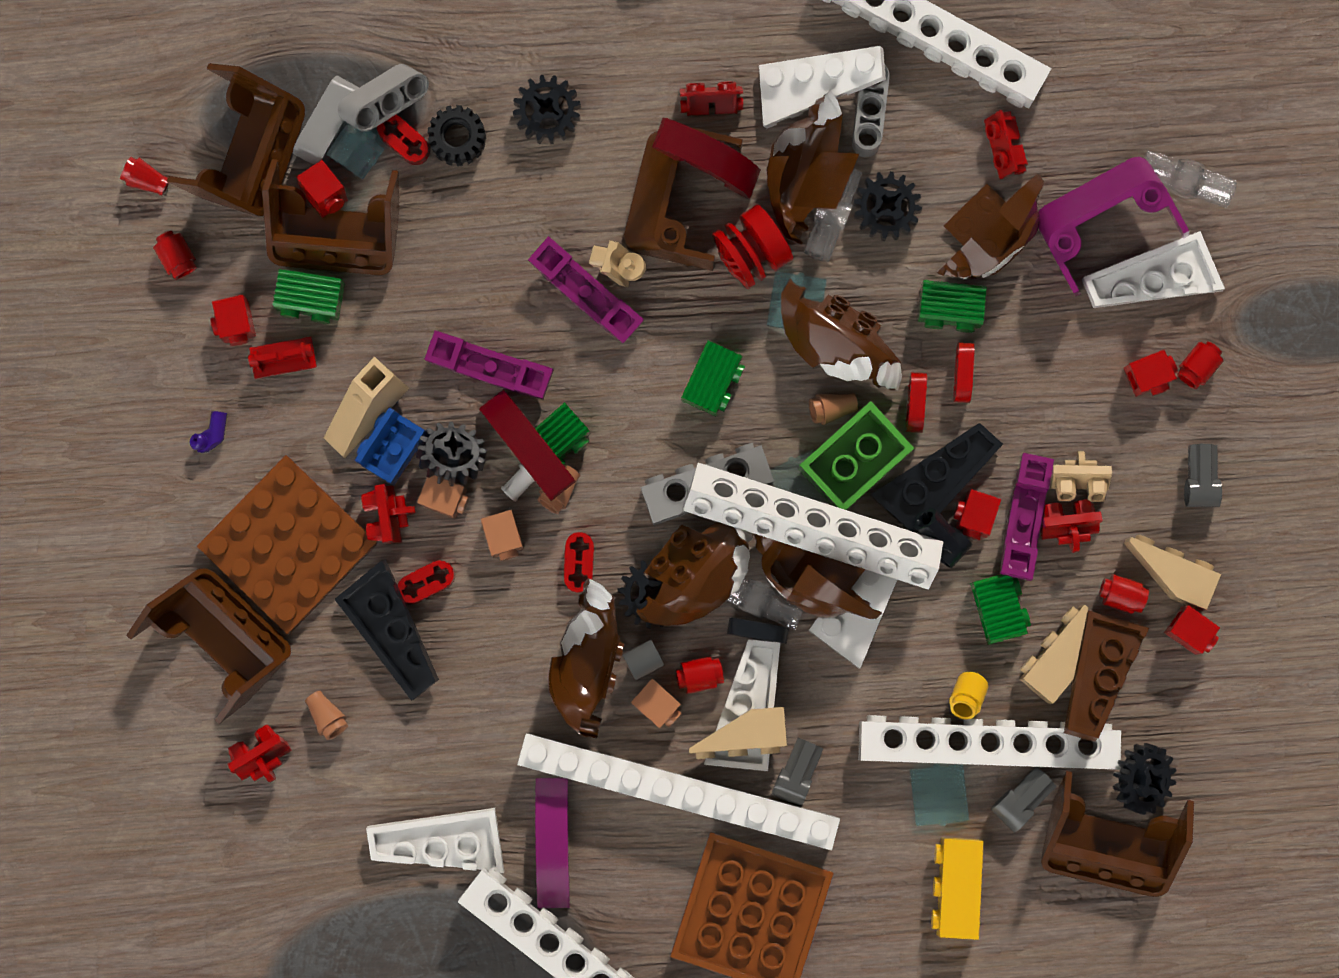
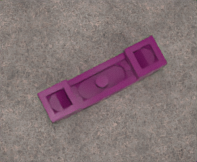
[528,236,644,344]
[424,330,554,400]
[1000,453,1054,581]
[535,778,570,908]

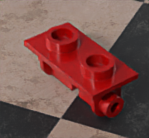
[680,81,743,116]
[984,110,1028,180]
[248,337,317,379]

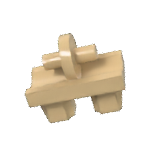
[589,241,646,287]
[1051,451,1112,502]

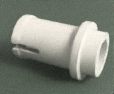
[501,463,535,502]

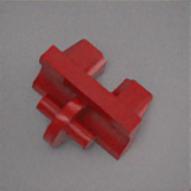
[361,484,416,544]
[1041,499,1103,553]
[227,725,292,783]

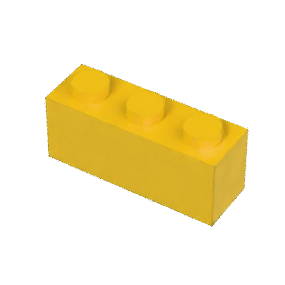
[931,837,983,940]

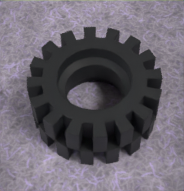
[428,105,486,166]

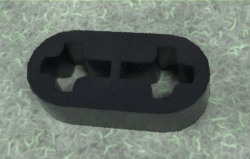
[727,618,789,644]

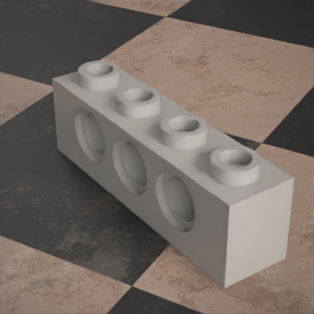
[641,443,774,526]

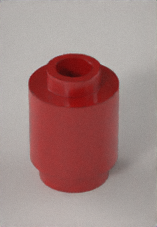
[153,230,197,280]
[1177,341,1224,389]
[1099,574,1149,614]
[675,657,724,694]

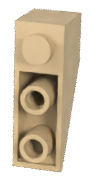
[324,357,409,458]
[1124,535,1221,611]
[1019,605,1088,704]
[689,707,787,759]

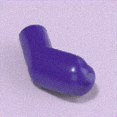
[190,411,227,453]

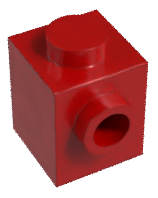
[296,160,348,218]
[210,294,256,346]
[1123,349,1178,397]
[953,489,1001,541]
[1164,605,1220,655]

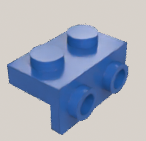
[355,408,426,486]

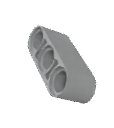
[338,64,429,132]
[852,65,890,157]
[293,75,360,165]

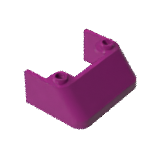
[1038,157,1189,297]

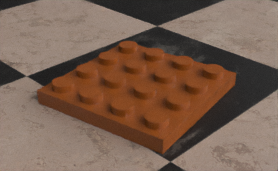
[197,455,378,635]
[670,832,833,978]

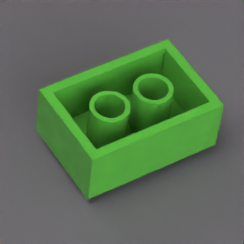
[798,401,914,510]

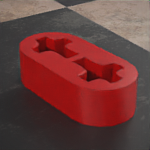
[377,115,430,165]
[953,342,975,403]
[906,372,927,433]
[564,532,594,593]
[397,560,455,604]

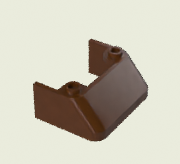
[167,63,305,216]
[624,128,743,271]
[262,159,400,275]
[126,568,291,724]
[1041,771,1194,897]

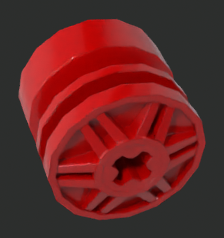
[712,204,794,290]

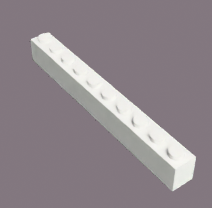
[517,733,840,850]

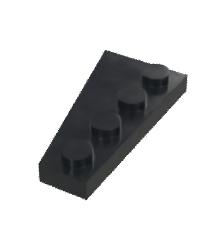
[870,423,1003,534]
[335,559,439,701]

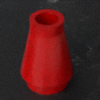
[120,157,169,196]

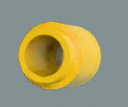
[949,672,989,720]

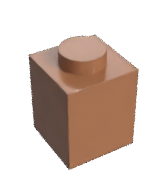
[417,475,469,519]
[481,510,524,561]
[631,679,682,728]

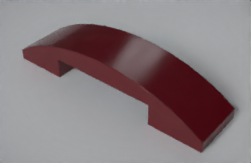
[652,118,761,199]
[479,389,576,501]

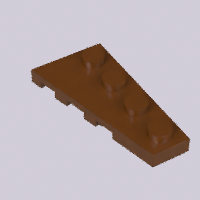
[1064,611,1149,742]

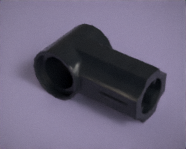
[913,507,973,569]

